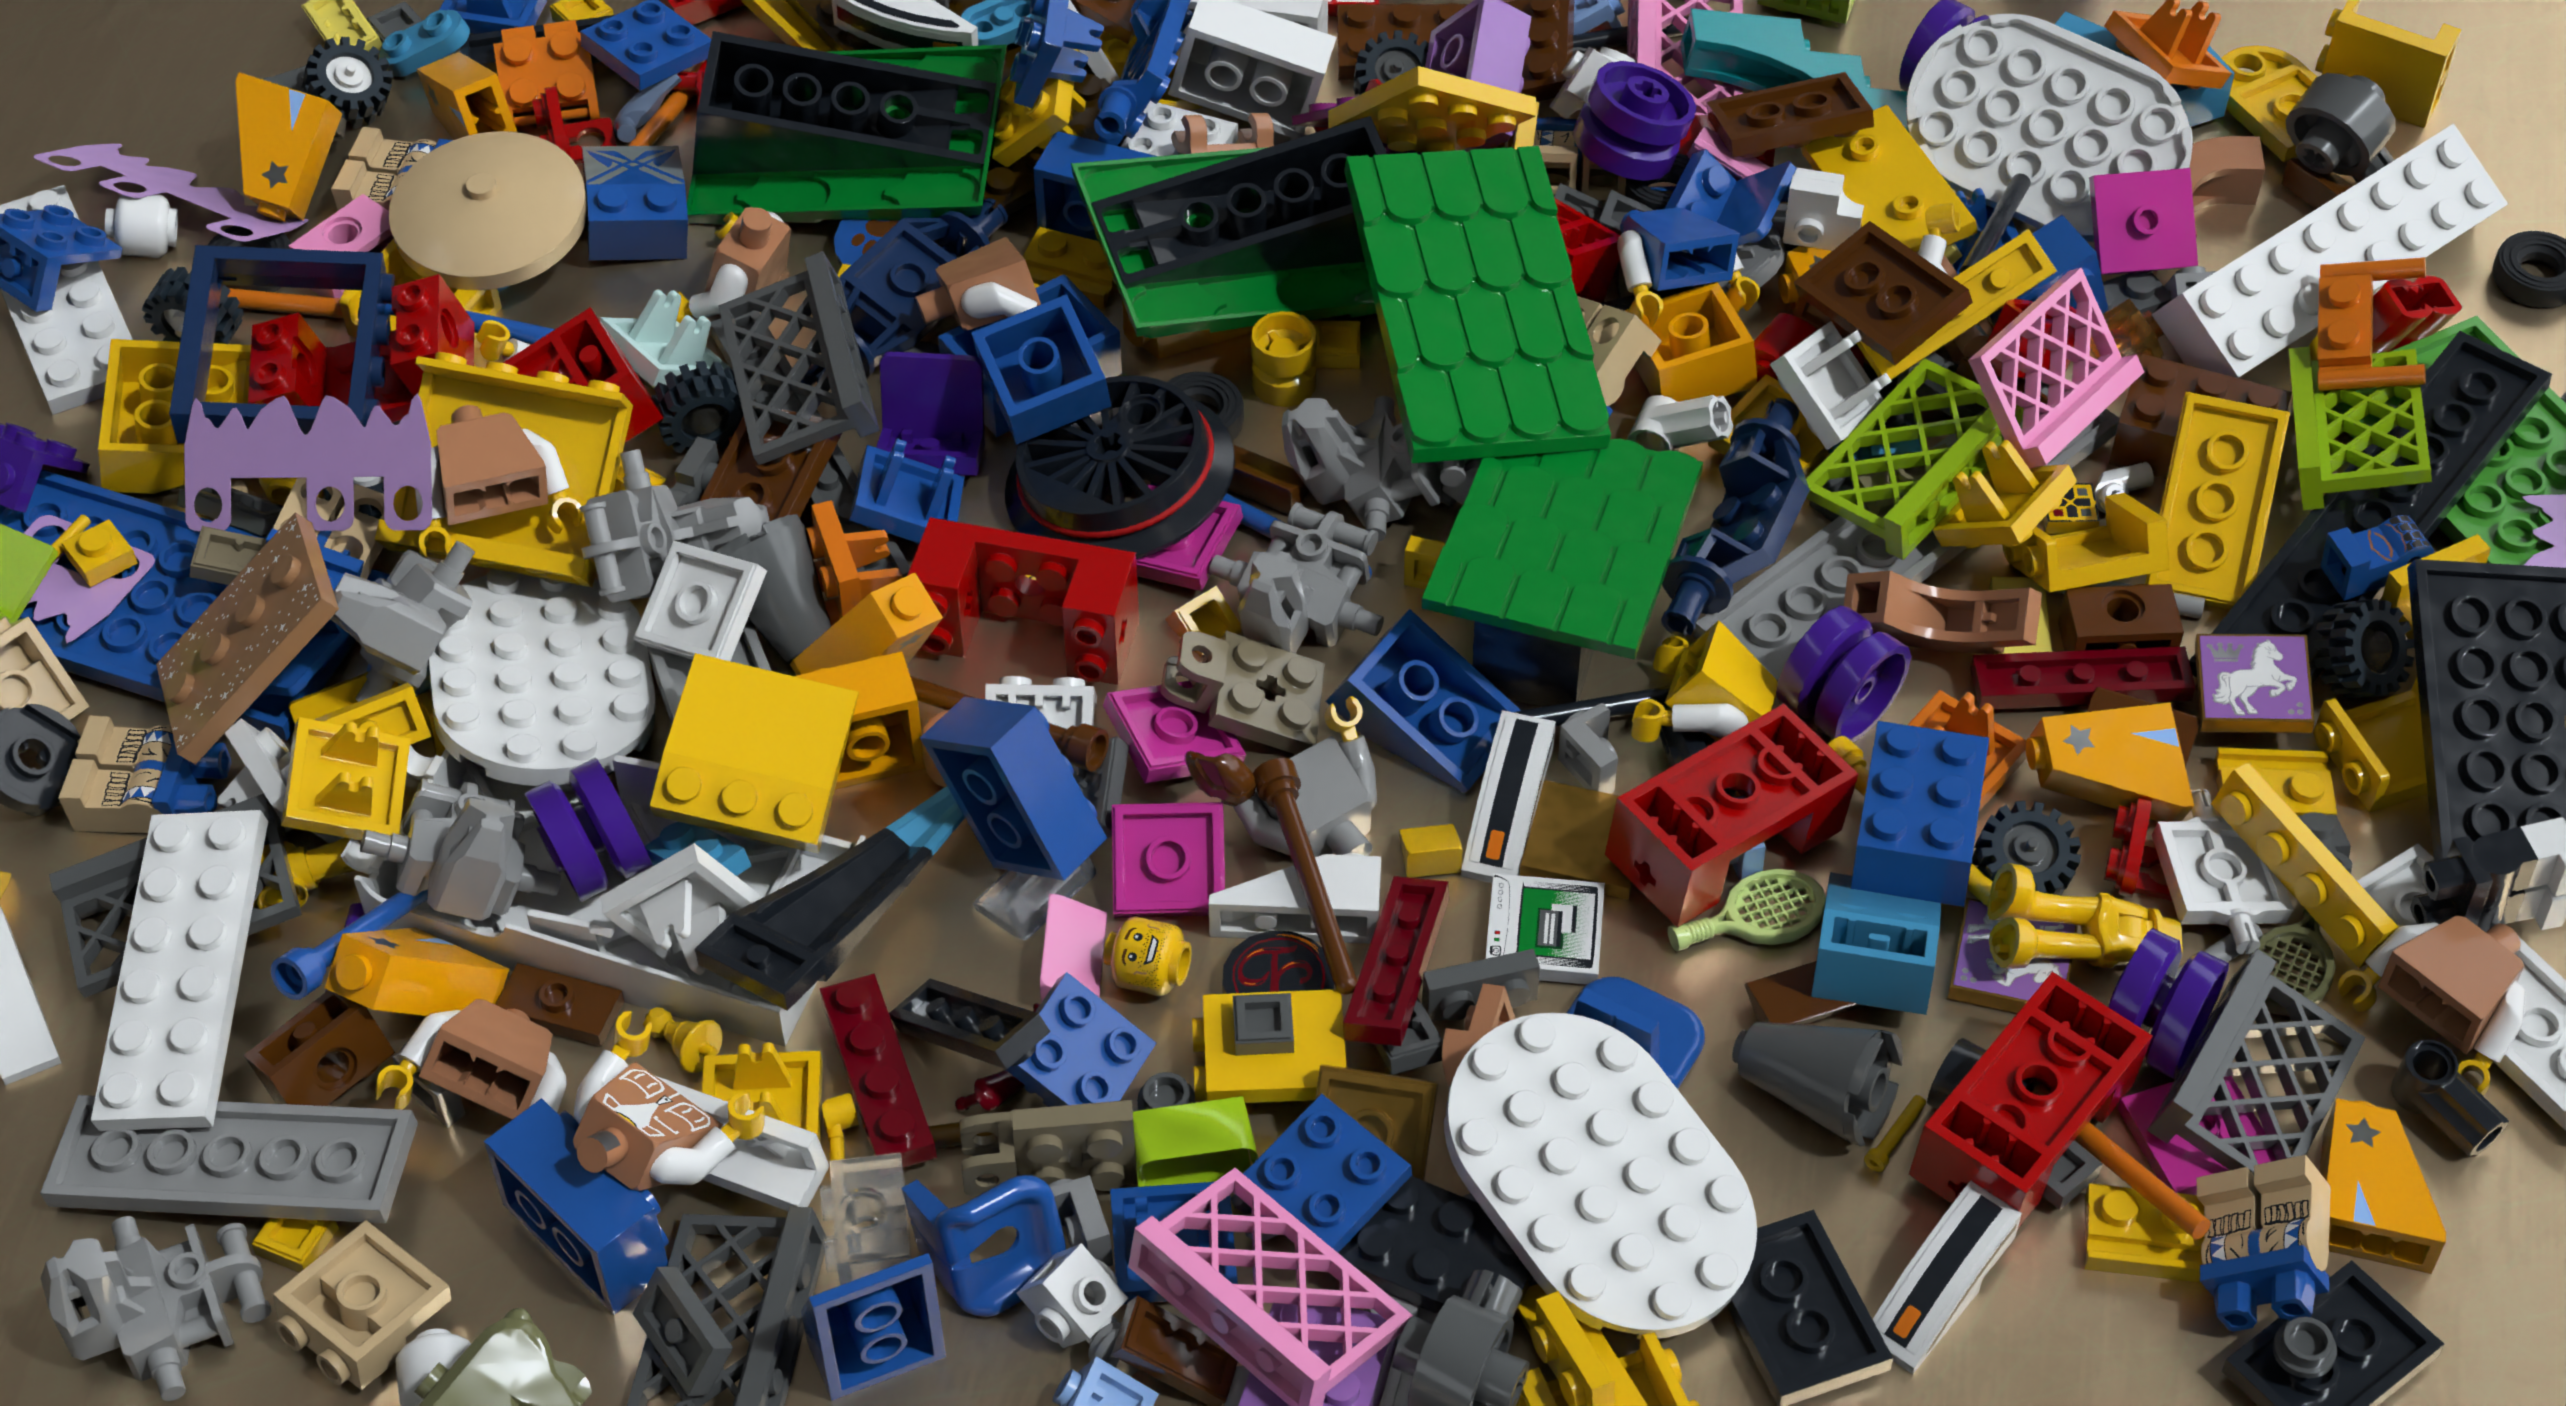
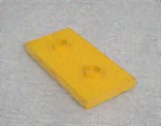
[1801,105,1977,252]
[2145,392,2290,610]

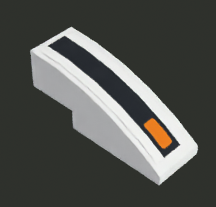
[832,0,978,49]
[1461,710,1556,883]
[1873,1181,2022,1374]

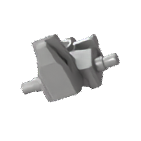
[1282,396,1469,542]
[579,449,770,603]
[1209,502,1384,653]
[330,541,475,702]
[360,778,561,921]
[40,1216,272,1401]

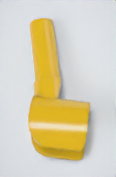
[822,1093,859,1178]

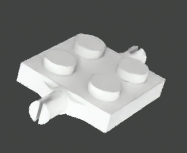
[2152,789,2294,954]

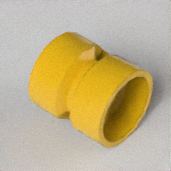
[1251,311,1317,407]

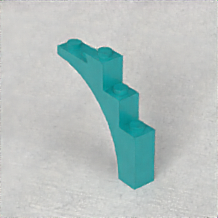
[1680,8,1909,132]

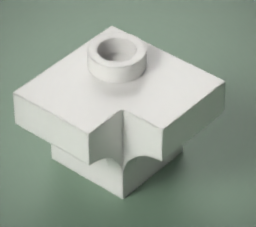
[1549,47,1612,119]
[1783,167,1864,251]

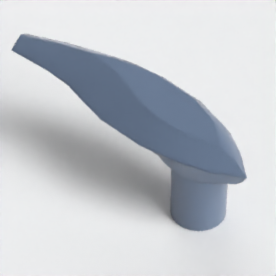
[613,74,682,142]

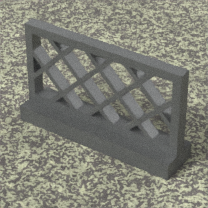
[718,251,880,465]
[49,793,302,998]
[2147,949,2366,1175]
[627,1206,828,1406]

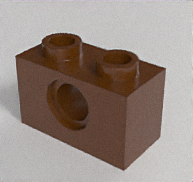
[2058,584,2184,651]
[243,990,395,1106]

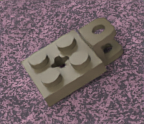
[1161,631,1325,755]
[959,1100,1137,1196]

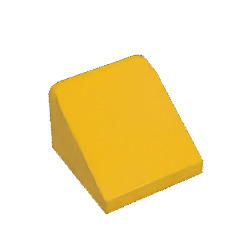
[1165,586,1242,657]
[1399,824,1463,878]

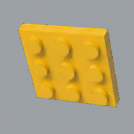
[1328,66,1536,153]

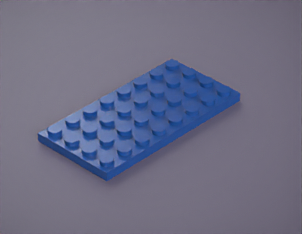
[0,469,390,741]

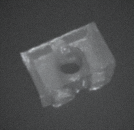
[820,1153,912,1285]

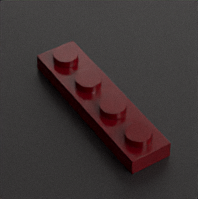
[1970,646,2196,709]
[1343,876,1450,1046]
[820,973,937,1174]

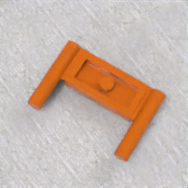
[2317,257,2426,391]

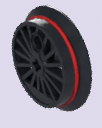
[1005,376,1235,559]

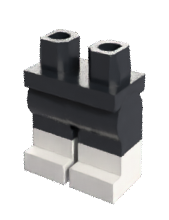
[2410,817,2566,932]

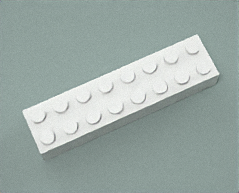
[2152,123,2508,378]

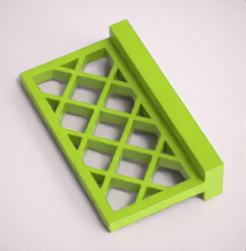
[2289,346,2432,510]
[1806,358,2023,560]

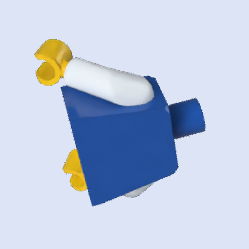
[1617,207,1760,327]

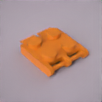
[493,20,600,127]

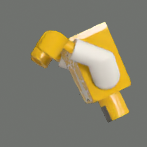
[1631,620,1778,742]

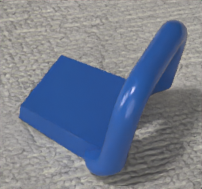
[1566,977,1705,1089]
[901,1175,1066,1317]

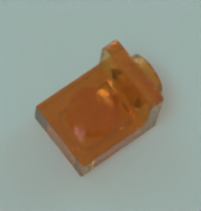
[2090,298,2164,359]

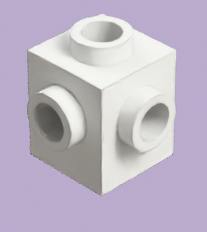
[1016,1243,1128,1348]

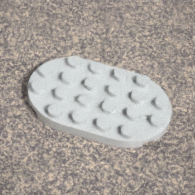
[1907,14,2193,242]
[428,569,655,786]
[1444,1013,1757,1339]

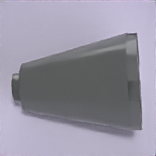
[715,514,831,664]
[1732,1022,1903,1146]

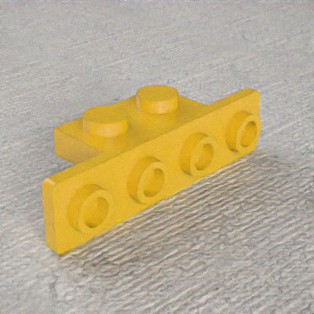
[1516,1284,1648,1406]

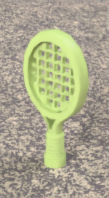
[1668,869,1826,952]

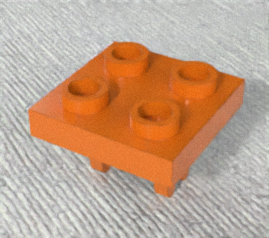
[2104,0,2232,90]
[805,500,903,627]
[1908,690,2027,811]

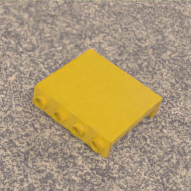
[374,352,633,588]

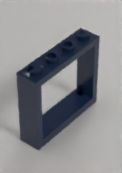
[169,245,395,444]

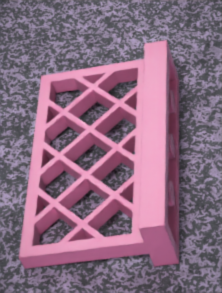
[1627,0,1743,115]
[1968,267,2144,469]
[1128,1168,1413,1406]

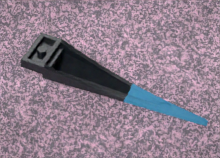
[695,786,965,1011]

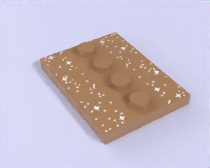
[156,512,339,765]

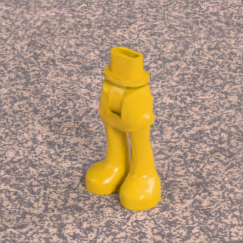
[1987,863,2183,969]

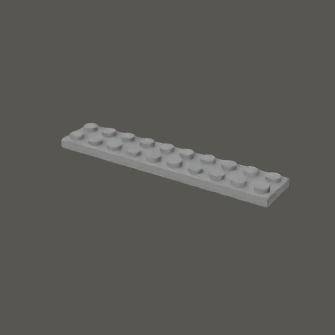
[1693,381,2120,682]

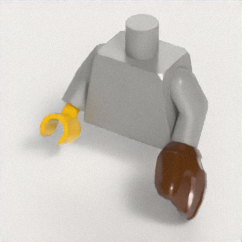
[1184,696,1377,857]

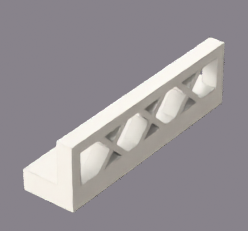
[656,1076,830,1211]

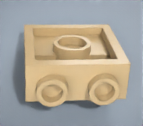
[0,617,90,755]
[273,1220,451,1390]

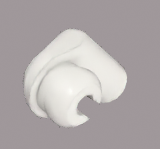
[2094,462,2154,514]

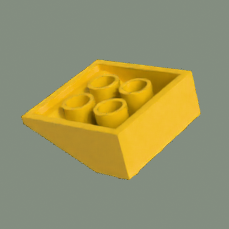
[98,339,251,494]
[650,653,859,854]

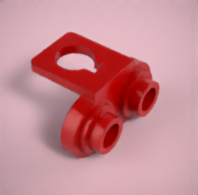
[532,86,617,164]
[2104,798,2172,901]

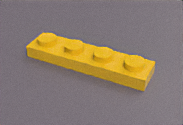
[1856,229,2057,380]
[2211,763,2399,968]

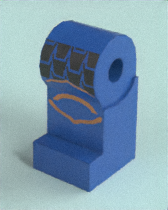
[2320,515,2434,601]

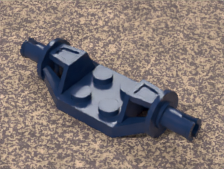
[800,198,1008,386]
[1661,398,1810,637]

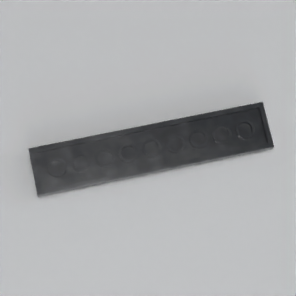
[2189,331,2552,685]

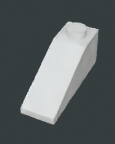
[1209,853,1381,944]

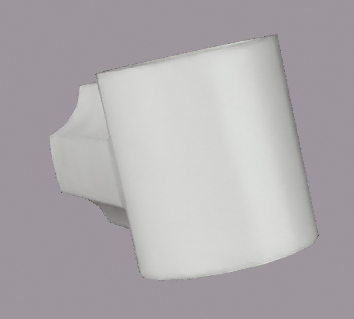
[1628,395,1733,451]

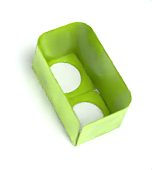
[1133,1096,1258,1187]

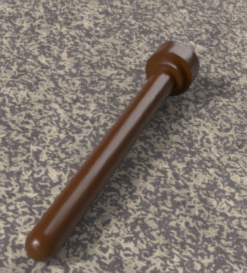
[910,675,1109,772]
[1253,758,1357,995]

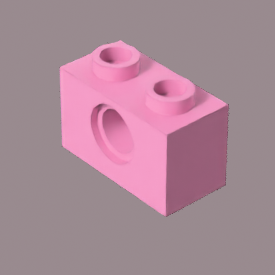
[288,194,394,298]

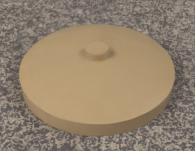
[389,131,588,290]

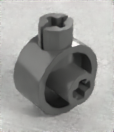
[2285,73,2396,183]
[1392,1270,1530,1406]

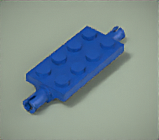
[1094,0,1193,146]

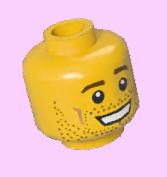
[1103,917,1192,996]

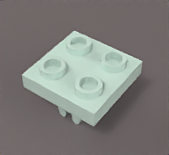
[600,289,733,389]

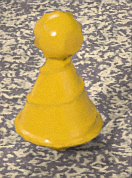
[642,1007,723,1073]

